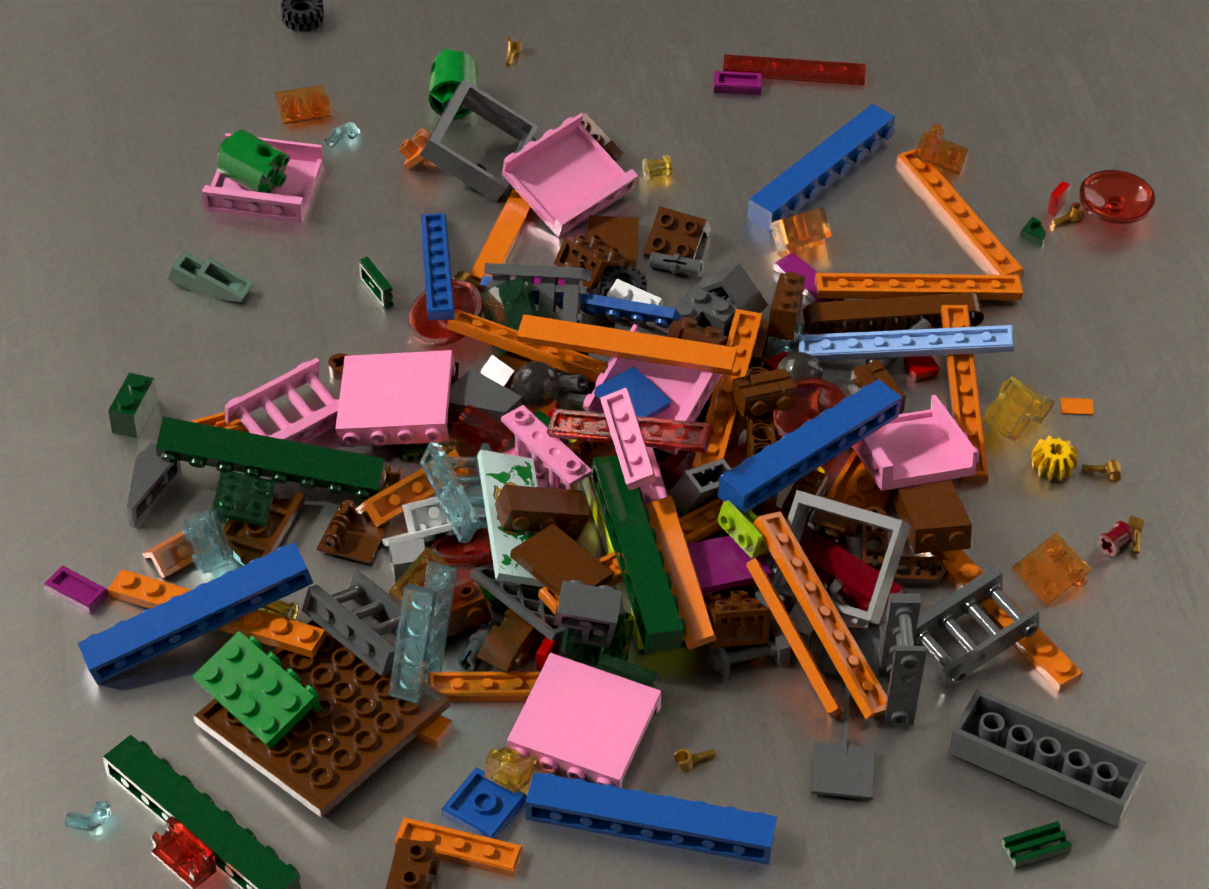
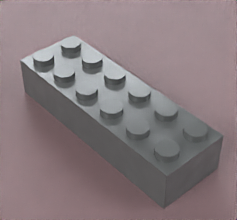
[948,689,1146,827]

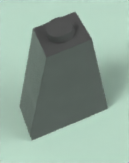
[447,368,522,431]
[668,459,731,518]

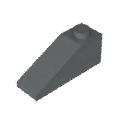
[127,442,182,528]

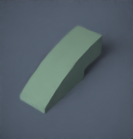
[168,251,254,302]

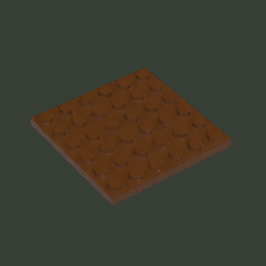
[194,620,450,818]

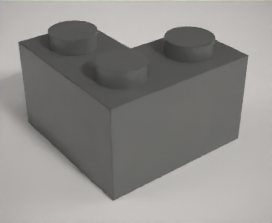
[696,263,768,313]
[673,286,739,337]
[555,580,622,648]

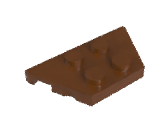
[218,492,305,566]

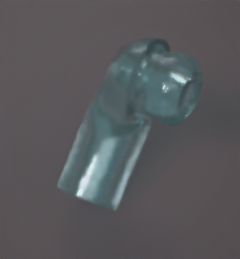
[324,122,360,148]
[773,323,806,350]
[65,801,112,831]

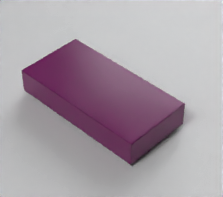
[714,71,762,95]
[44,565,109,614]

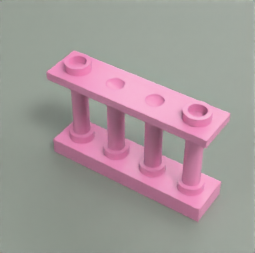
[225,357,339,443]
[600,388,668,507]
[501,405,592,515]

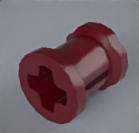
[1097,521,1135,557]

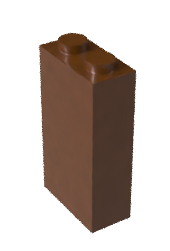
[892,479,972,554]

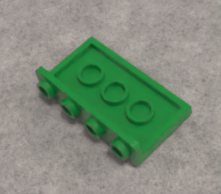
[192,631,322,749]

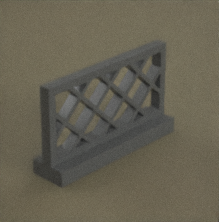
[469,563,583,641]

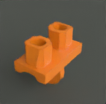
[398,127,438,170]

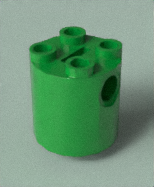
[428,49,479,119]
[217,129,290,194]

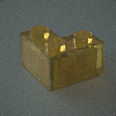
[981,376,1056,442]

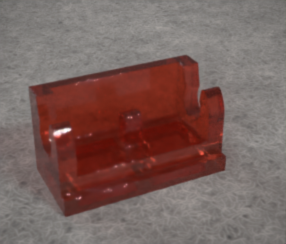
[449,404,514,453]
[151,816,217,889]

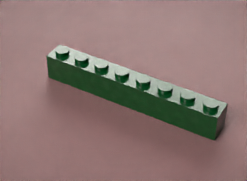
[156,417,384,499]
[591,455,686,653]
[103,735,301,889]

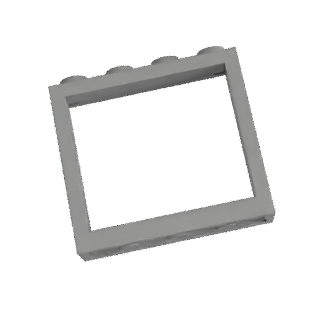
[770,490,911,627]

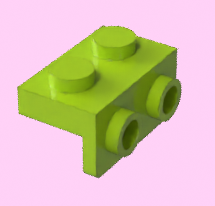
[717,500,770,558]

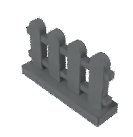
[484,263,592,328]

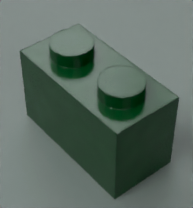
[108,373,158,438]

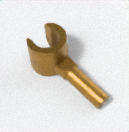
[505,37,522,67]
[1051,202,1086,226]
[452,270,485,290]
[1082,460,1121,482]
[379,464,401,493]
[1128,515,1144,554]
[674,748,716,772]

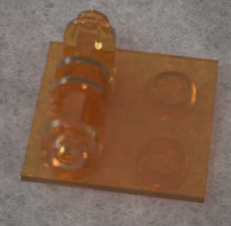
[275,85,331,125]
[913,124,969,175]
[1012,532,1092,606]

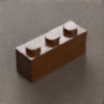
[767,272,806,340]
[495,485,591,535]

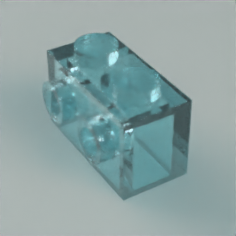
[182,509,235,574]

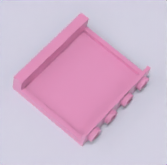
[502,113,638,238]
[202,133,323,223]
[583,324,722,455]
[336,350,456,447]
[852,395,979,491]
[507,653,661,788]

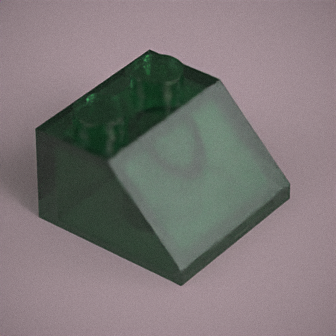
[479,277,539,347]

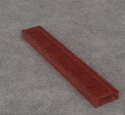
[723,54,866,85]
[546,409,714,453]

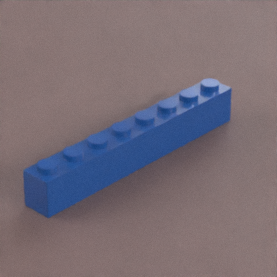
[747,104,895,232]
[718,379,902,515]
[78,542,314,685]
[525,772,777,865]

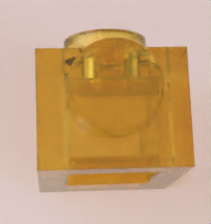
[484,747,537,793]

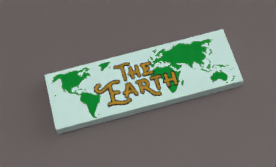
[477,450,545,587]

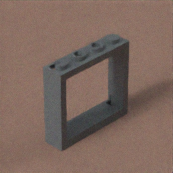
[420,79,538,202]

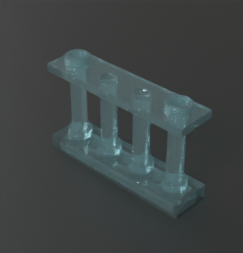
[420,442,492,543]
[389,561,457,703]

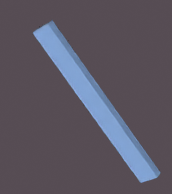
[799,325,1014,362]

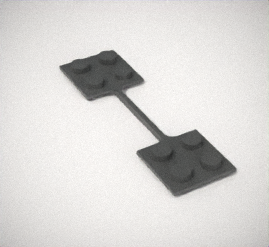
[811,627,880,799]

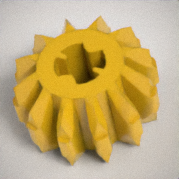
[1031,435,1079,481]

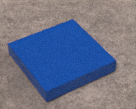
[594,366,672,424]
[441,767,527,839]

